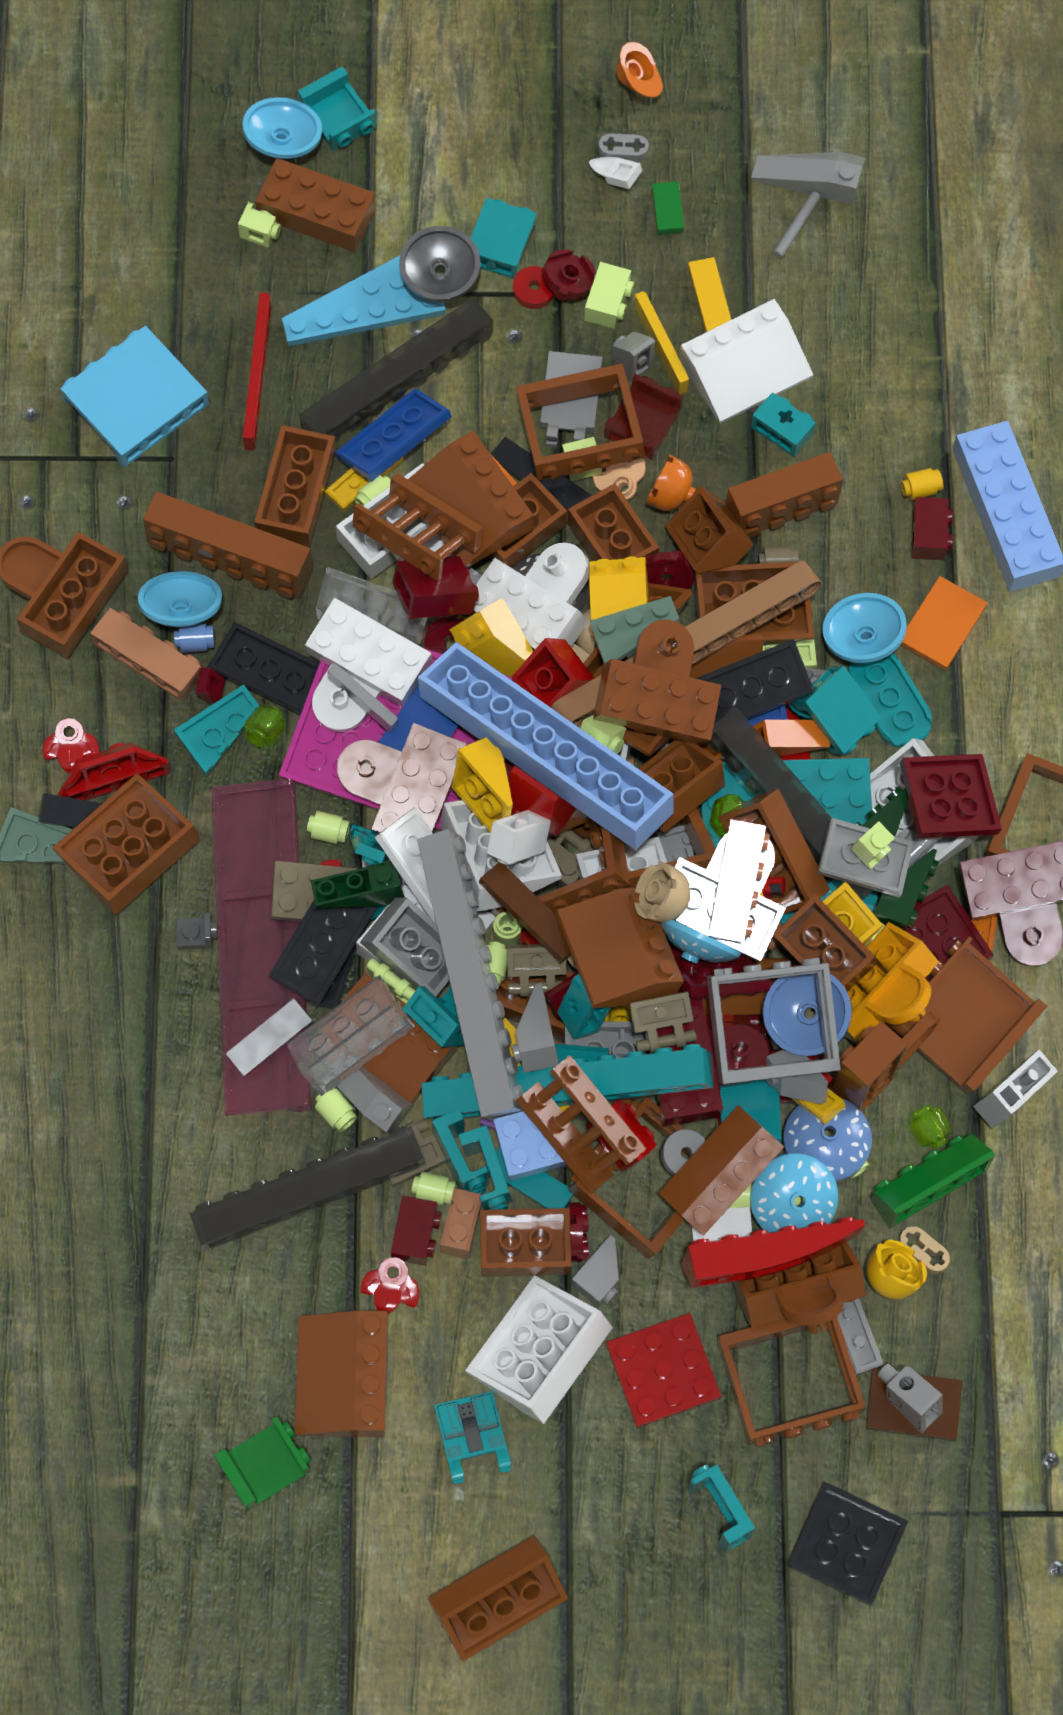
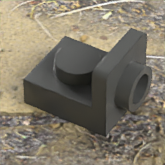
[177,913,218,950]

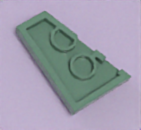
[0,807,73,864]

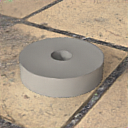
[661,1129,706,1175]

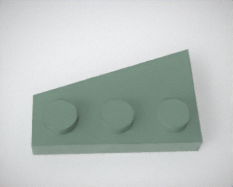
[590,596,680,664]

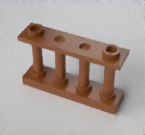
[353,473,483,581]
[515,1055,646,1193]

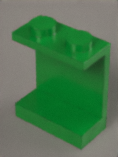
[215,1416,311,1512]

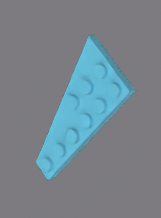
[282,256,446,347]

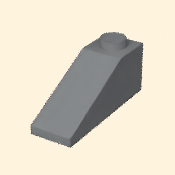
[512,983,559,1073]
[973,1049,1058,1129]
[328,1053,413,1132]

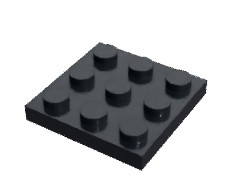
[787,1482,909,1606]

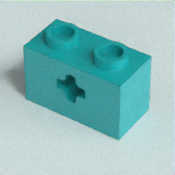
[751,392,816,457]
[557,974,611,1039]

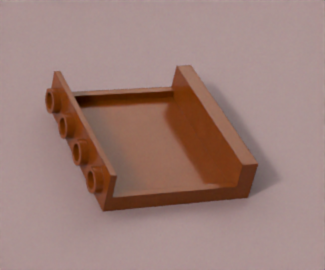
[913,936,1048,1095]

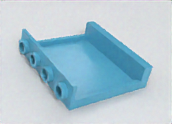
[60,325,209,468]

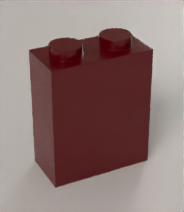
[392,556,479,619]

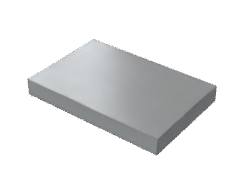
[817,818,914,897]

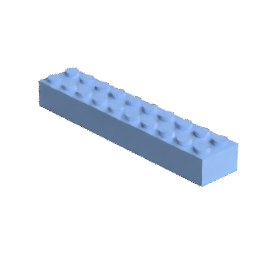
[418,642,674,850]

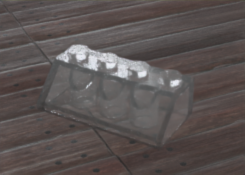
[316,567,433,648]
[286,975,415,1096]

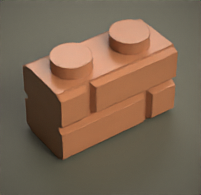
[440,1189,482,1259]

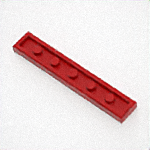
[243,292,271,451]

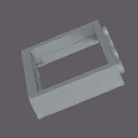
[706,958,841,1084]

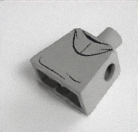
[878,1363,943,1434]

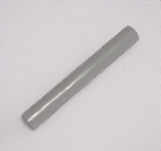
[773,191,821,259]

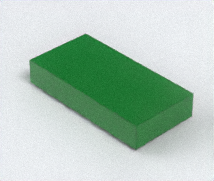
[652,182,684,234]

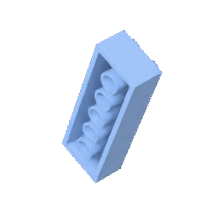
[953,421,1063,592]

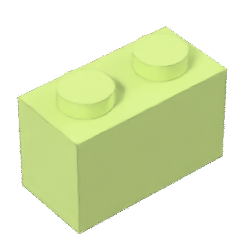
[584,262,634,329]

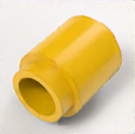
[901,468,943,501]

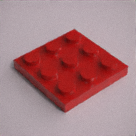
[606,1313,722,1429]

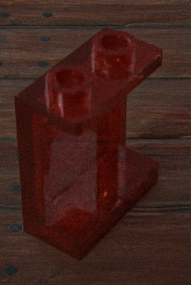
[604,374,683,460]

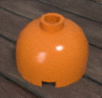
[646,455,696,511]

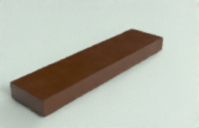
[479,862,571,963]

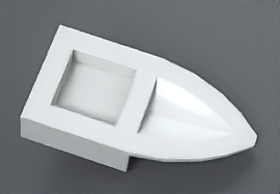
[589,157,642,189]

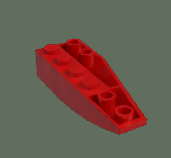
[681,1217,865,1288]

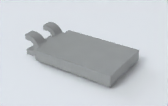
[540,351,603,447]

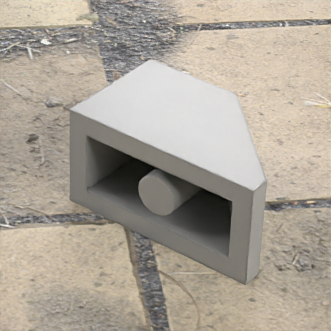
[611,331,655,382]
[765,1049,828,1104]
[571,1235,619,1308]

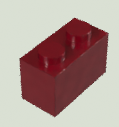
[911,497,953,560]
[391,1196,442,1266]

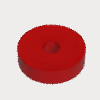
[513,266,554,309]

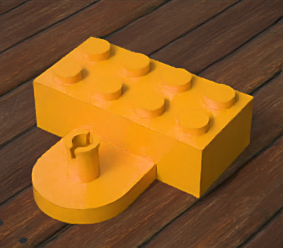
[845,922,939,1044]

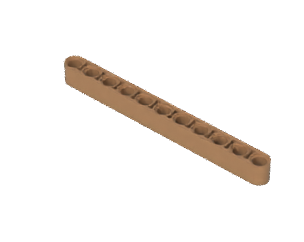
[550,561,822,728]

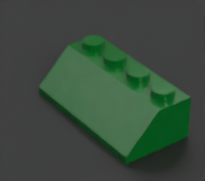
[870,1134,995,1229]

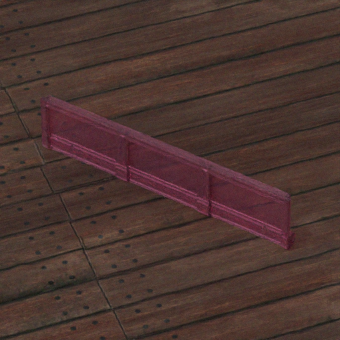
[211,779,311,1116]

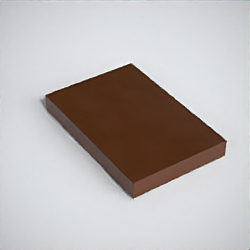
[866,1368,962,1442]

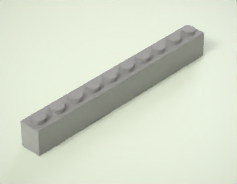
[417,829,524,1121]

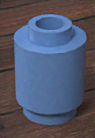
[174,623,214,653]

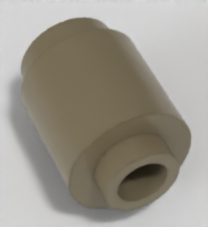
[758,546,799,564]

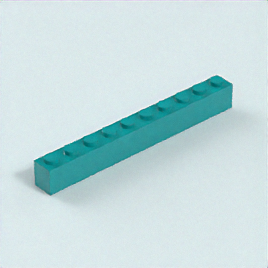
[422,1044,714,1121]

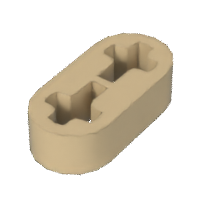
[899,1226,950,1275]

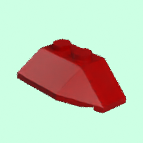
[58,742,171,801]

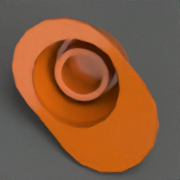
[616,42,663,98]

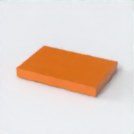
[900,576,988,671]

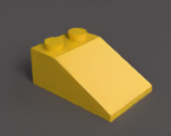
[589,556,648,636]
[449,598,533,677]
[451,737,513,833]
[823,882,883,945]

